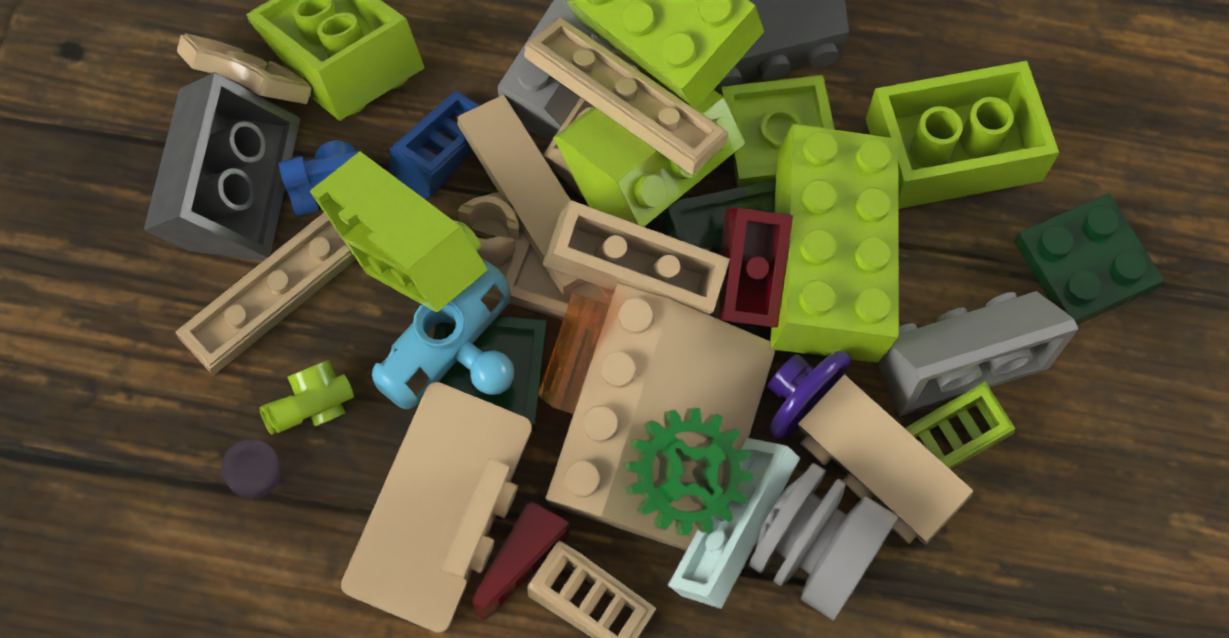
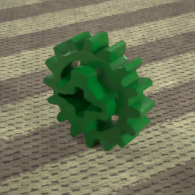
[623,408,753,536]

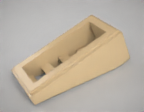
[528,540,656,638]

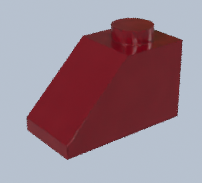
[719,208,793,328]

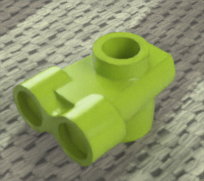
[259,360,354,435]

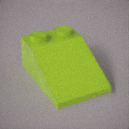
[246,0,425,121]

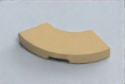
[177,33,312,104]

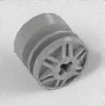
[749,463,899,620]

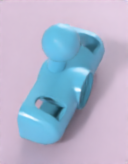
[372,259,515,409]

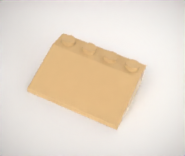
[546,282,775,550]

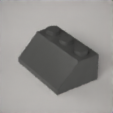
[714,0,849,93]
[143,72,301,261]

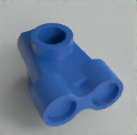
[278,141,360,217]

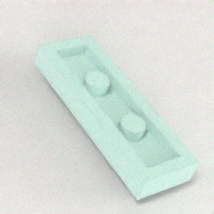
[668,438,800,609]

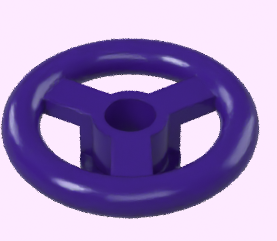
[768,350,851,439]

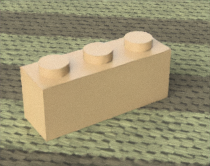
[542,200,730,315]
[798,374,973,545]

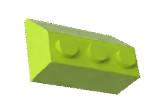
[553,71,745,227]

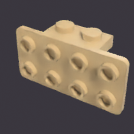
[341,382,532,633]

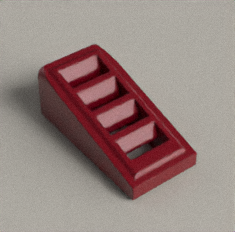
[472,502,570,620]

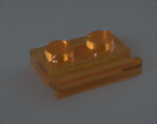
[539,292,609,414]

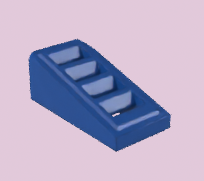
[389,91,480,199]

